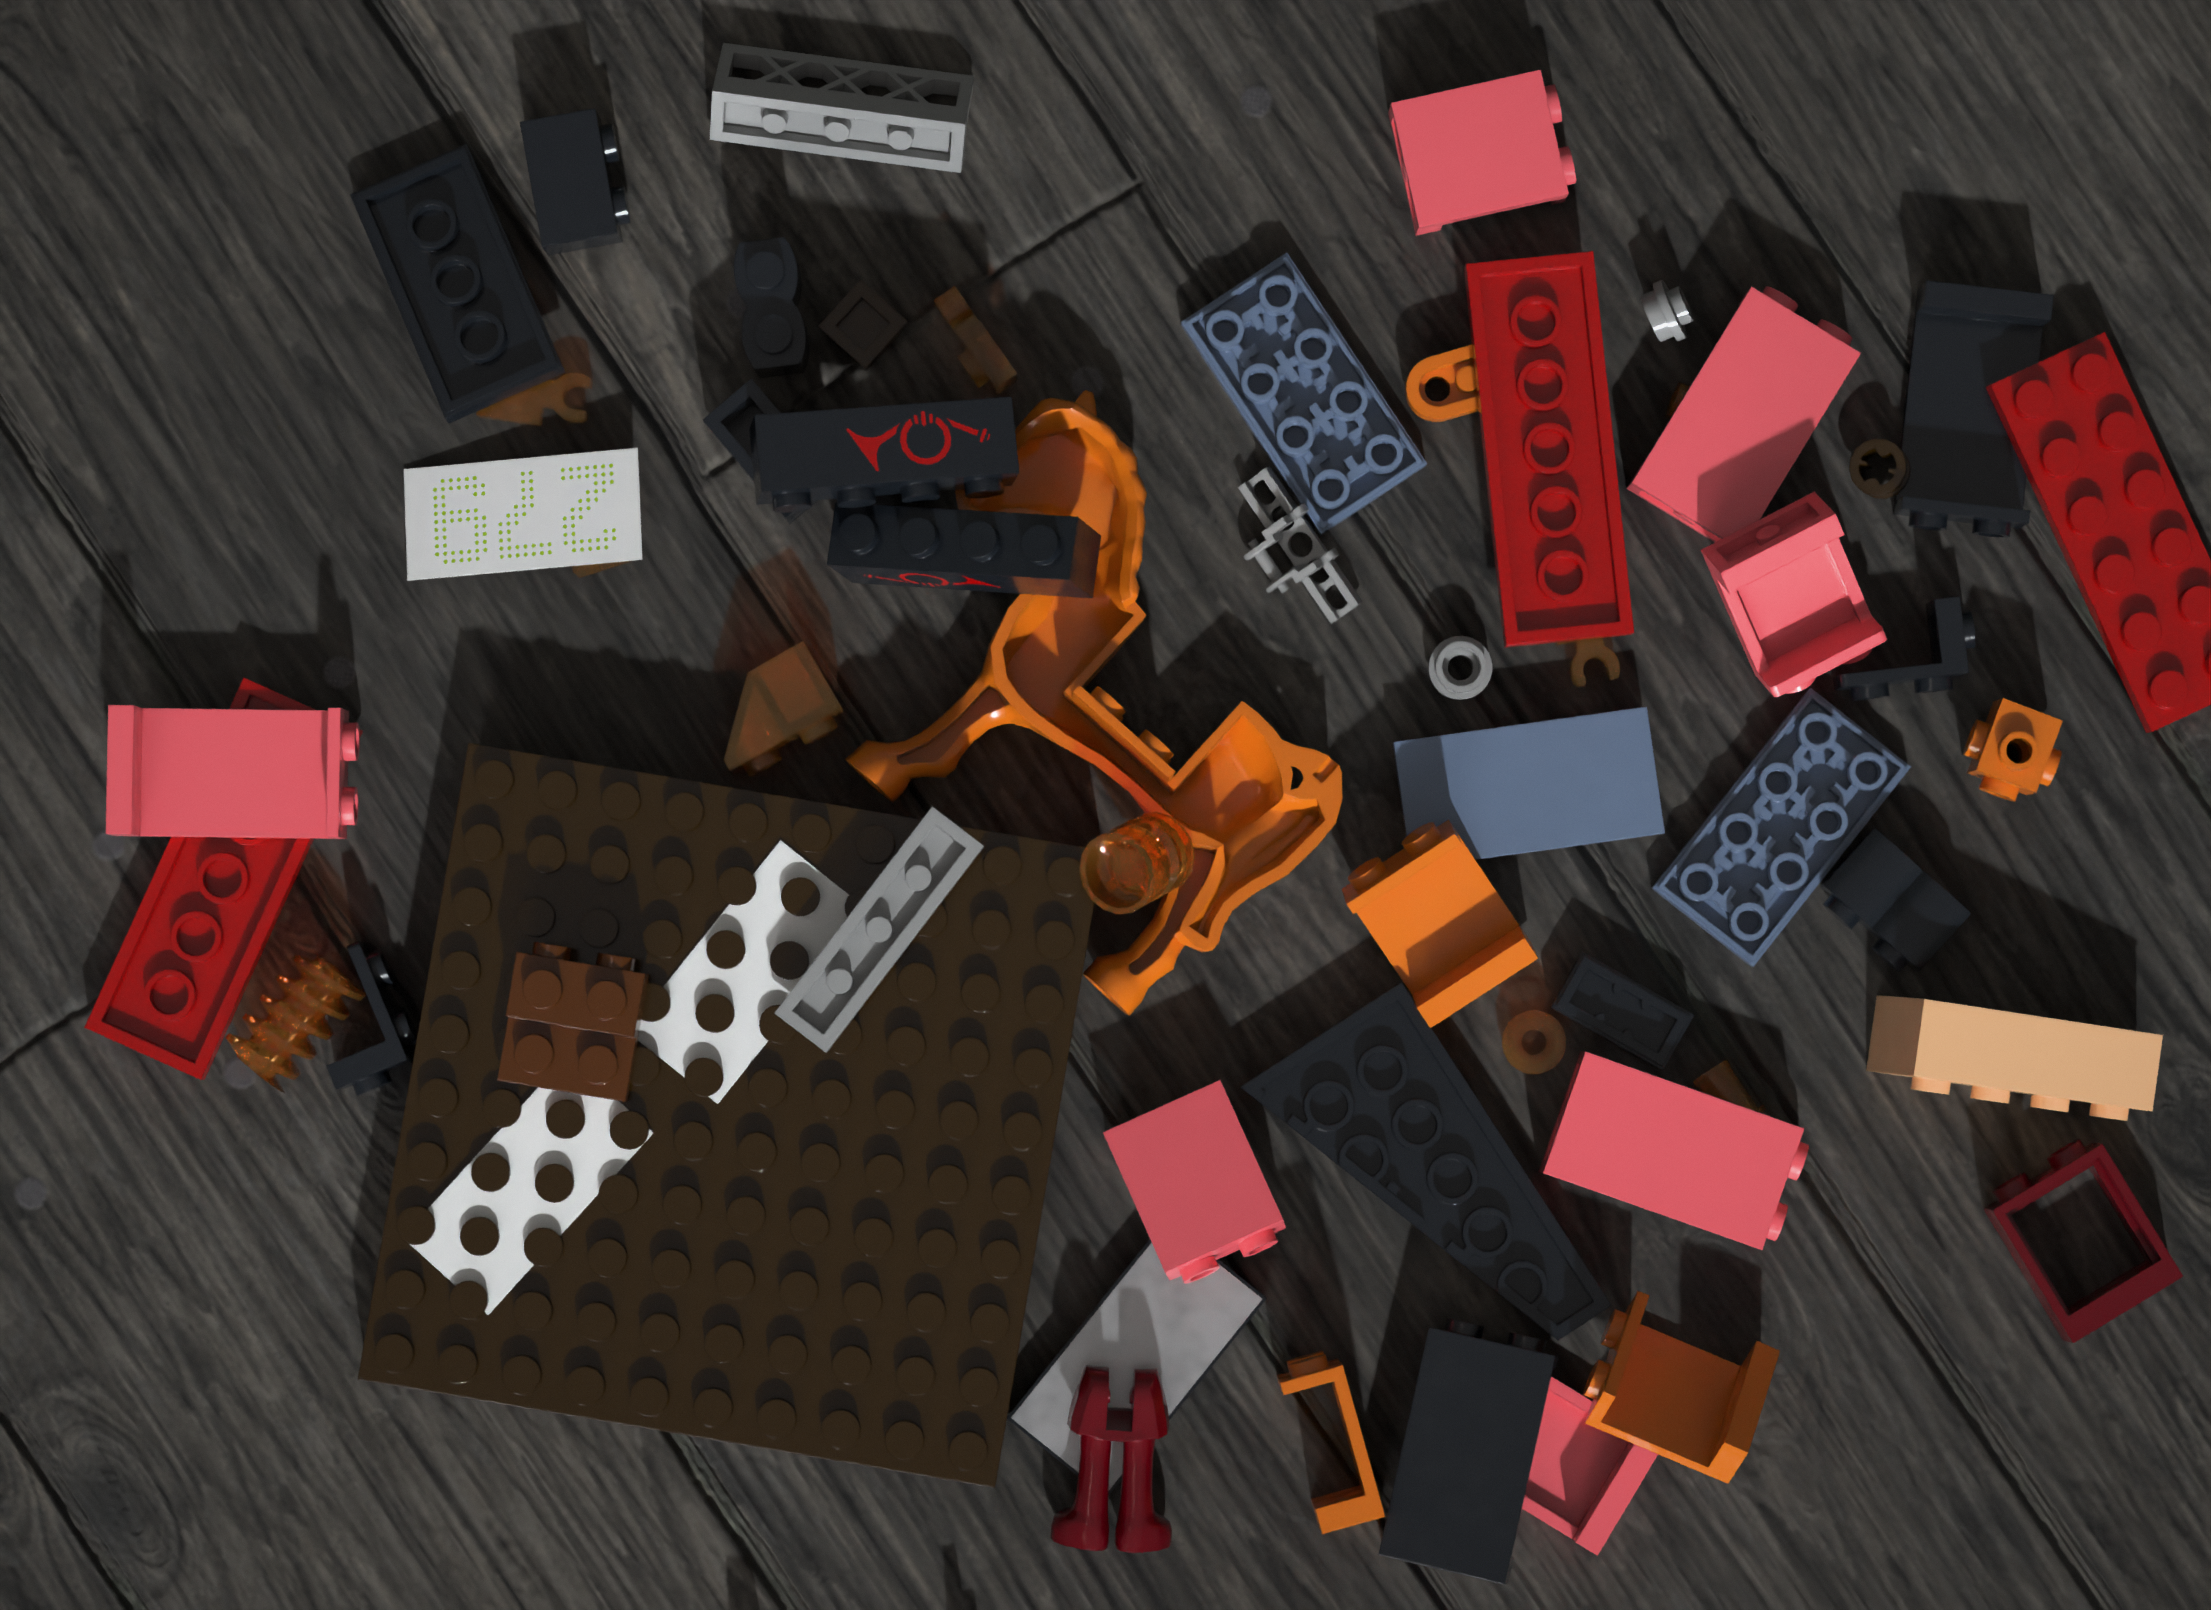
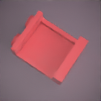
[1388,70,1576,236]
[1701,491,1887,697]
[1103,1080,1286,1284]
[1522,1376,1658,1556]

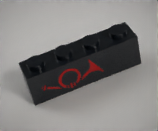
[749,397,1019,513]
[827,502,1101,598]

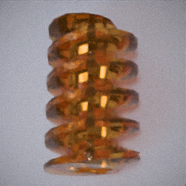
[225,953,366,1093]

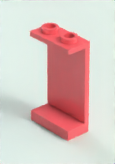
[1626,286,1861,542]
[106,705,360,839]
[1538,1051,1809,1250]

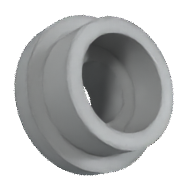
[1641,280,1694,342]
[1428,636,1492,700]

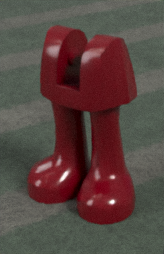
[1050,1365,1172,1553]

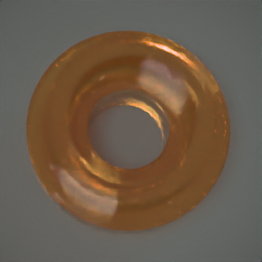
[1502,1010,1566,1074]

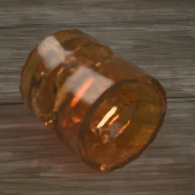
[1079,812,1195,914]

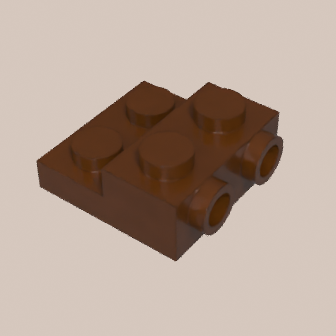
[497,942,649,1102]

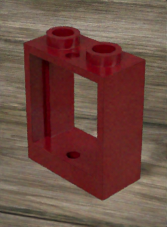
[1983,1139,2183,1343]

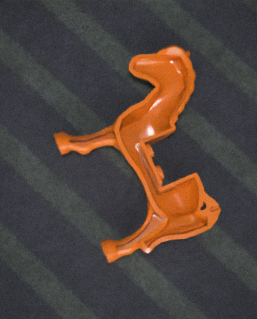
[845,390,1343,1016]

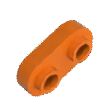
[1405,344,1479,422]

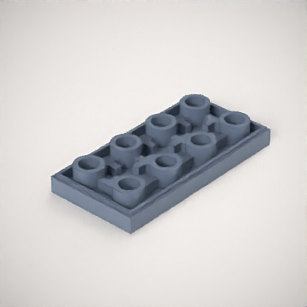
[1181,253,1427,536]
[1651,688,1911,967]
[1393,707,1665,860]

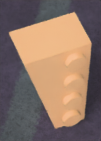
[1866,995,2163,1121]

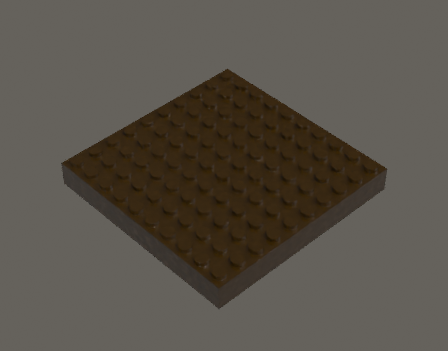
[358,743,1103,1488]

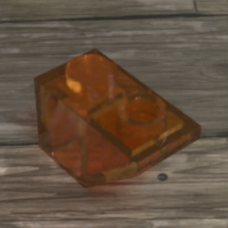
[724,641,844,778]

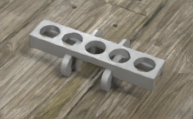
[1238,466,1363,624]

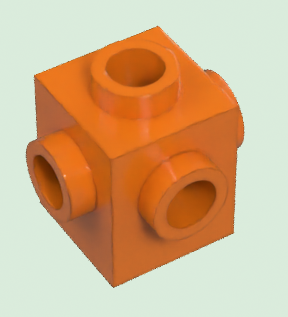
[1963,698,2063,802]

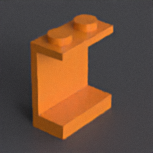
[1342,819,1538,1028]
[1583,1291,1780,1484]
[1276,1351,1385,1534]

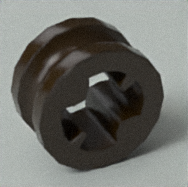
[1849,439,1911,499]

